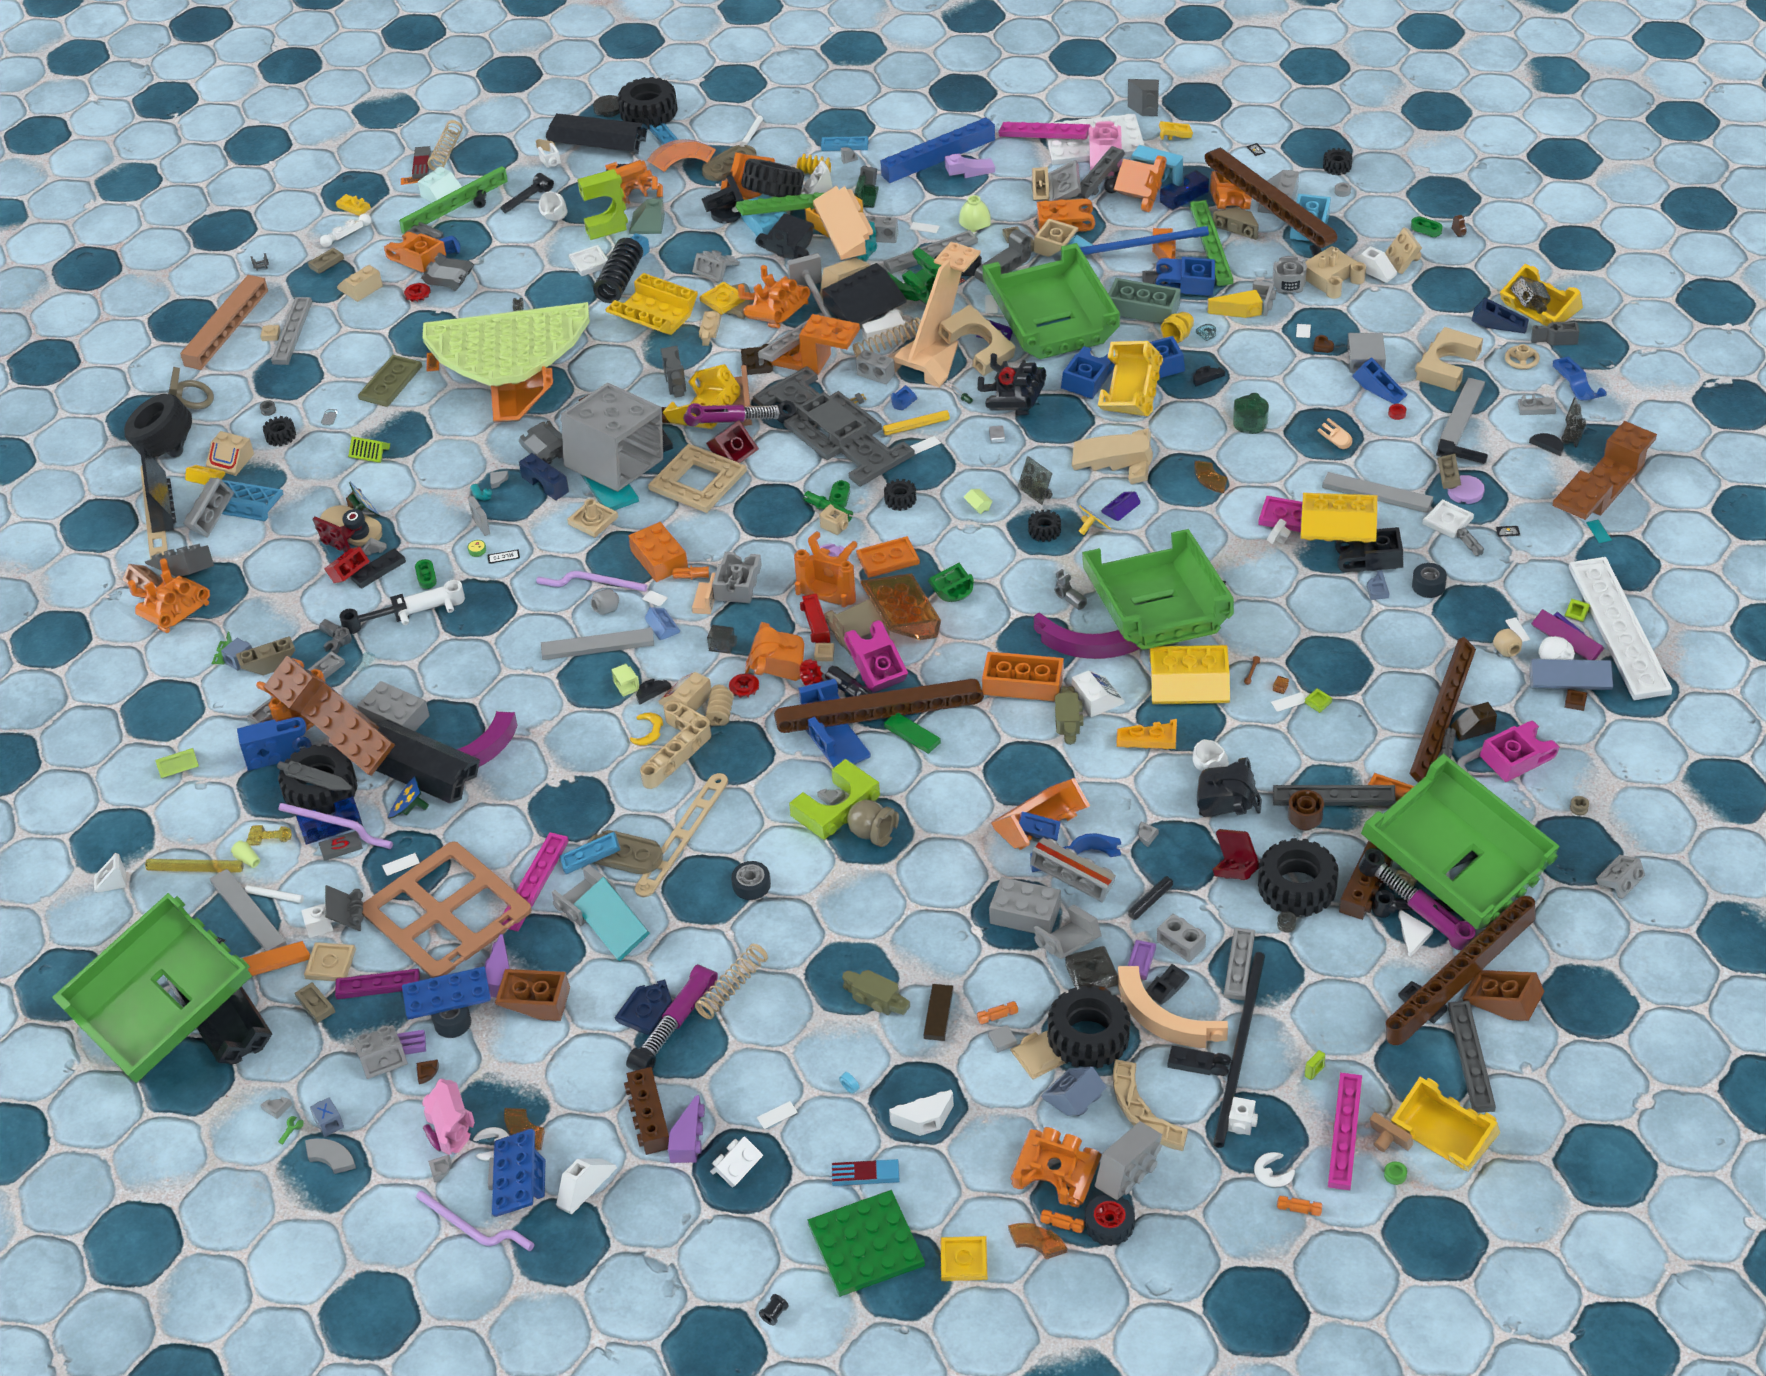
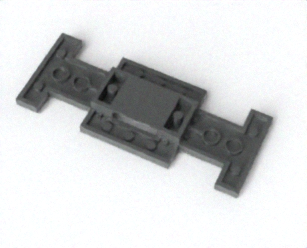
[753,366,915,487]

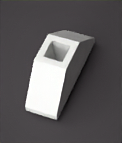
[801,160,833,194]
[1351,246,1397,283]
[889,1090,954,1136]
[556,1158,617,1215]

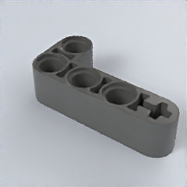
[975,230,1031,284]

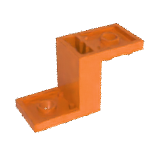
[771,314,860,375]

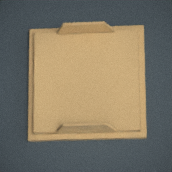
[1010,1031,1065,1080]

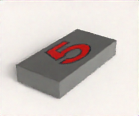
[319,831,363,861]

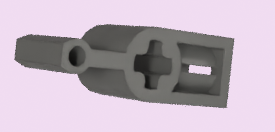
[1531,321,1579,345]

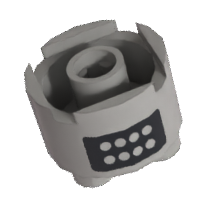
[1272,256,1307,293]

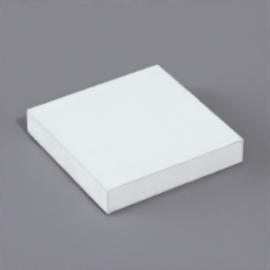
[568,245,608,276]
[1422,499,1474,539]

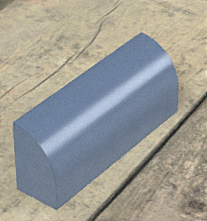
[1529,659,1613,690]

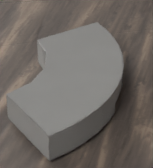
[305,1139,356,1174]

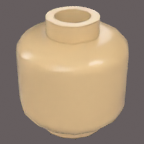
[1493,629,1522,657]

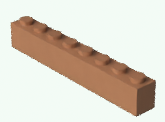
[180,274,268,370]

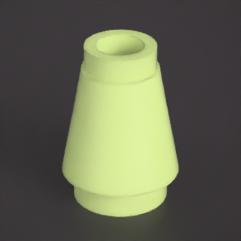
[231,840,260,868]

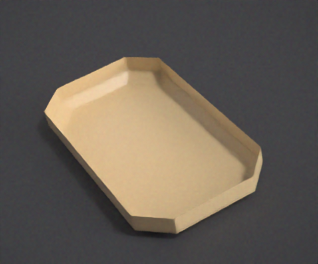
[536,139,555,152]

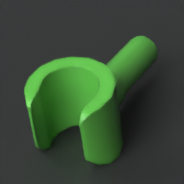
[278,1116,304,1145]

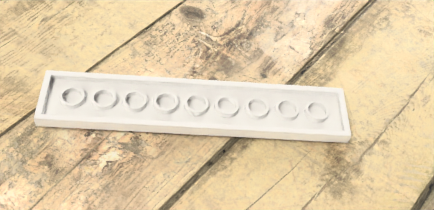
[1569,557,1672,700]

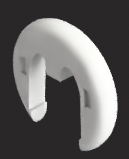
[473,1127,509,1161]
[1254,1152,1295,1187]

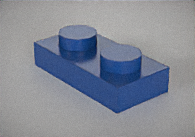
[1019,811,1061,841]

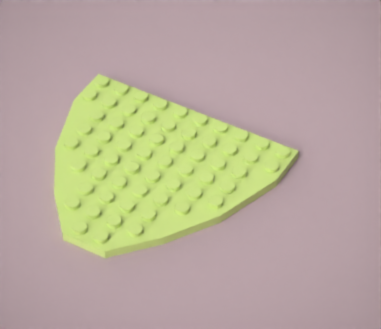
[423,302,590,386]

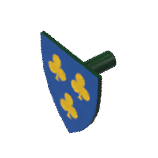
[348,481,380,516]
[388,776,429,819]

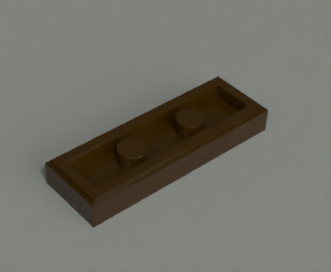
[923,984,954,1041]

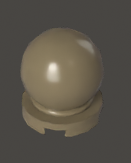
[847,799,899,847]

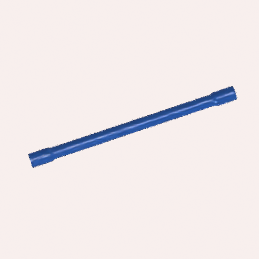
[1080,226,1209,255]

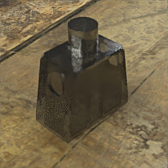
[1510,276,1551,314]

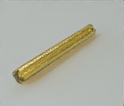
[145,859,244,872]

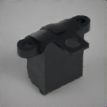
[755,213,814,260]
[1197,757,1262,817]

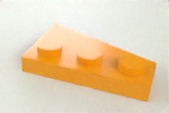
[1116,719,1177,749]

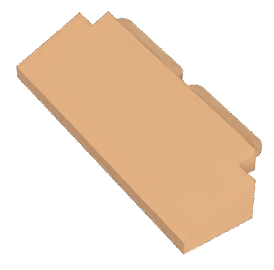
[813,186,873,260]

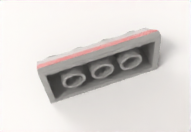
[1030,837,1116,903]

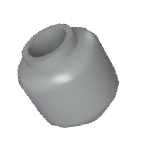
[591,589,619,615]

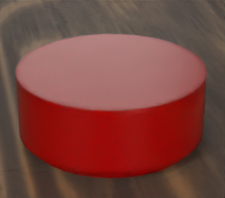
[1388,404,1407,420]

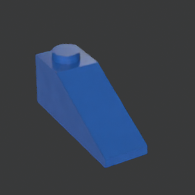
[1352,357,1408,404]

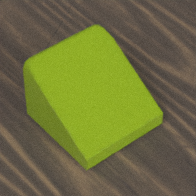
[1564,598,1590,622]

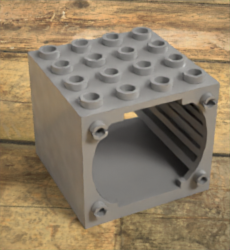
[560,382,663,492]

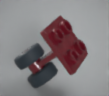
[312,509,369,552]

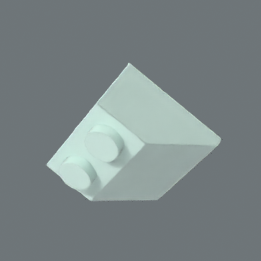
[418,166,462,202]

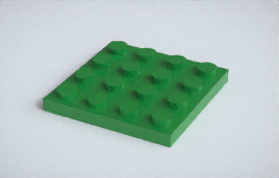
[807,1189,925,1297]

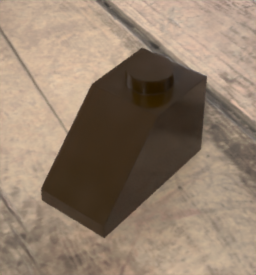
[1450,702,1497,741]

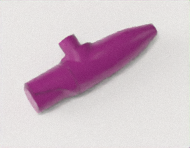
[423,1124,441,1152]

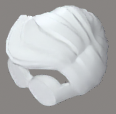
[539,191,568,221]
[1538,636,1575,660]
[1193,739,1229,771]

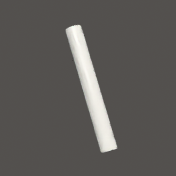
[741,116,763,147]
[245,885,304,903]

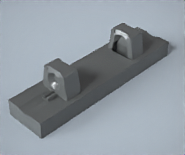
[1077,146,1125,199]

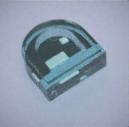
[1196,324,1216,341]

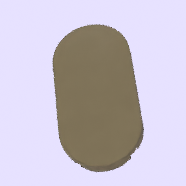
[702,145,757,181]
[587,830,663,874]

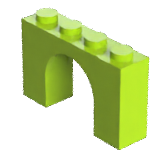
[577,169,628,240]
[789,759,880,840]

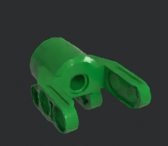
[888,247,941,305]

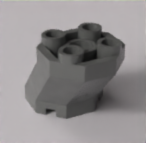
[421,252,475,291]
[519,421,563,464]

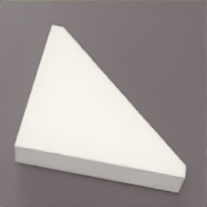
[1398,910,1433,957]

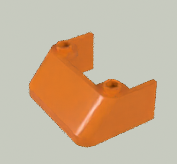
[991,778,1090,850]

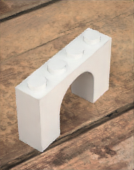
[861,308,907,346]

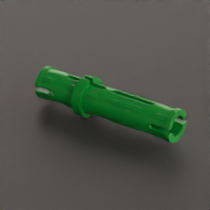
[803,491,853,522]

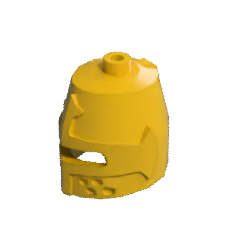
[1161,312,1194,343]

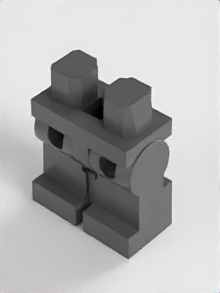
[661,346,687,398]

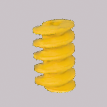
[796,153,831,175]

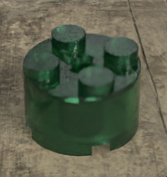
[1233,393,1269,434]

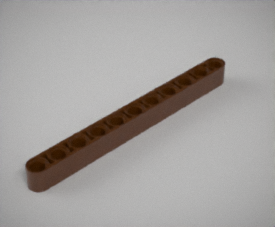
[1205,147,1337,248]
[774,679,984,733]
[1386,896,1536,1045]

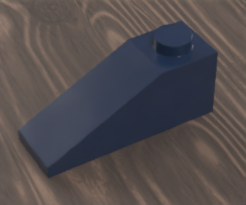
[1471,297,1529,334]

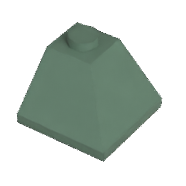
[630,198,665,234]

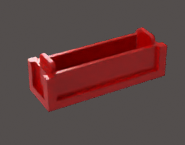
[800,593,831,644]

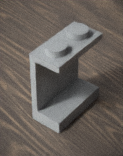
[1347,333,1386,373]
[552,864,617,926]
[1033,905,1102,959]

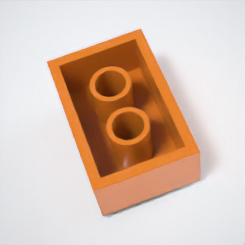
[628,522,688,582]

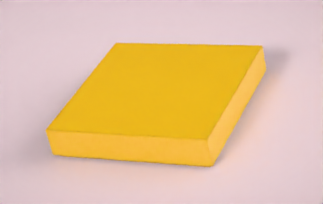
[699,282,745,315]
[941,1236,988,1281]

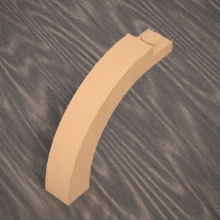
[1118,966,1228,1048]

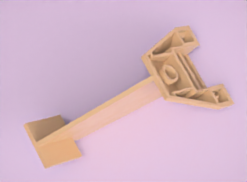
[888,242,981,388]

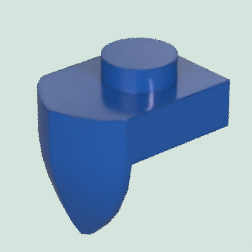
[439,236,460,255]
[891,385,918,410]

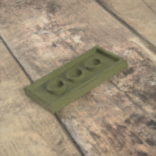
[358,354,422,407]

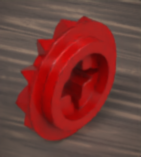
[404,283,431,302]
[799,659,824,686]
[729,673,759,699]

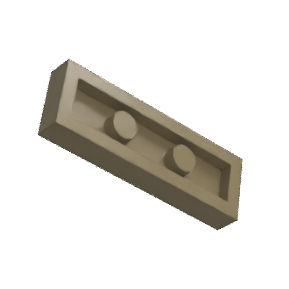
[1437,454,1461,489]

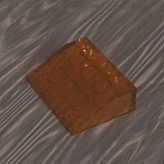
[861,573,941,640]

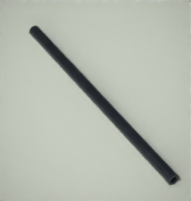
[1213,952,1265,1148]

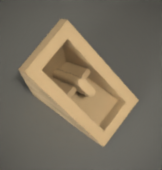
[1032,167,1049,200]

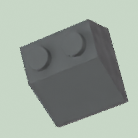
[1128,79,1159,116]

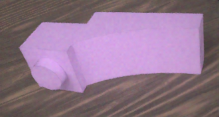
[945,154,995,178]

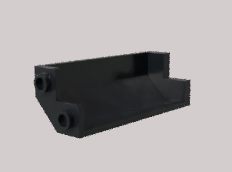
[546,113,648,154]
[376,720,480,803]
[167,979,273,1064]

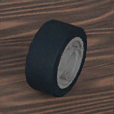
[731,861,771,900]

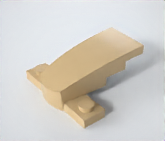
[1072,428,1153,484]

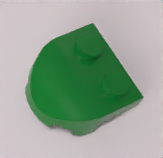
[928,562,974,602]

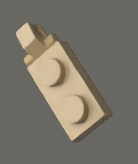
[699,311,722,346]

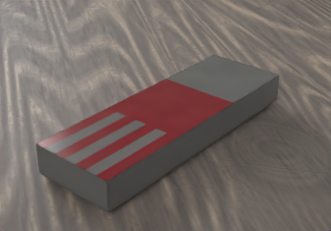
[412,146,431,179]

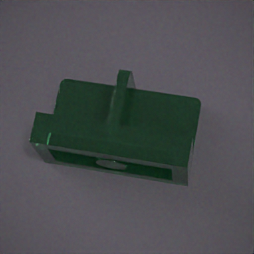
[854,175,879,208]

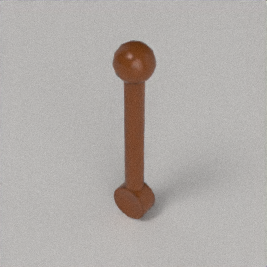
[1244,656,1260,685]

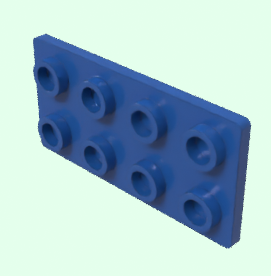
[805,717,871,767]
[402,967,491,1020]
[492,1129,546,1217]

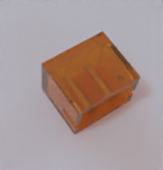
[1273,676,1289,694]

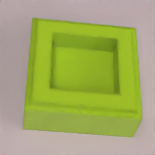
[1304,688,1333,713]
[1305,1050,1325,1080]

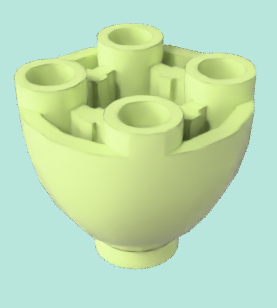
[959,195,991,232]

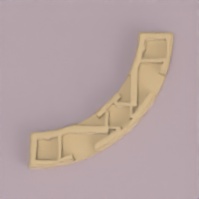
[1113,1059,1188,1151]

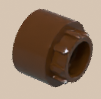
[1288,790,1324,831]

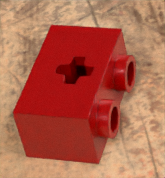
[324,547,370,583]

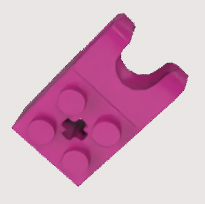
[844,620,908,693]
[1480,720,1560,782]

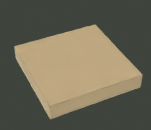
[304,942,356,981]

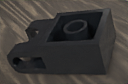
[1335,527,1403,572]

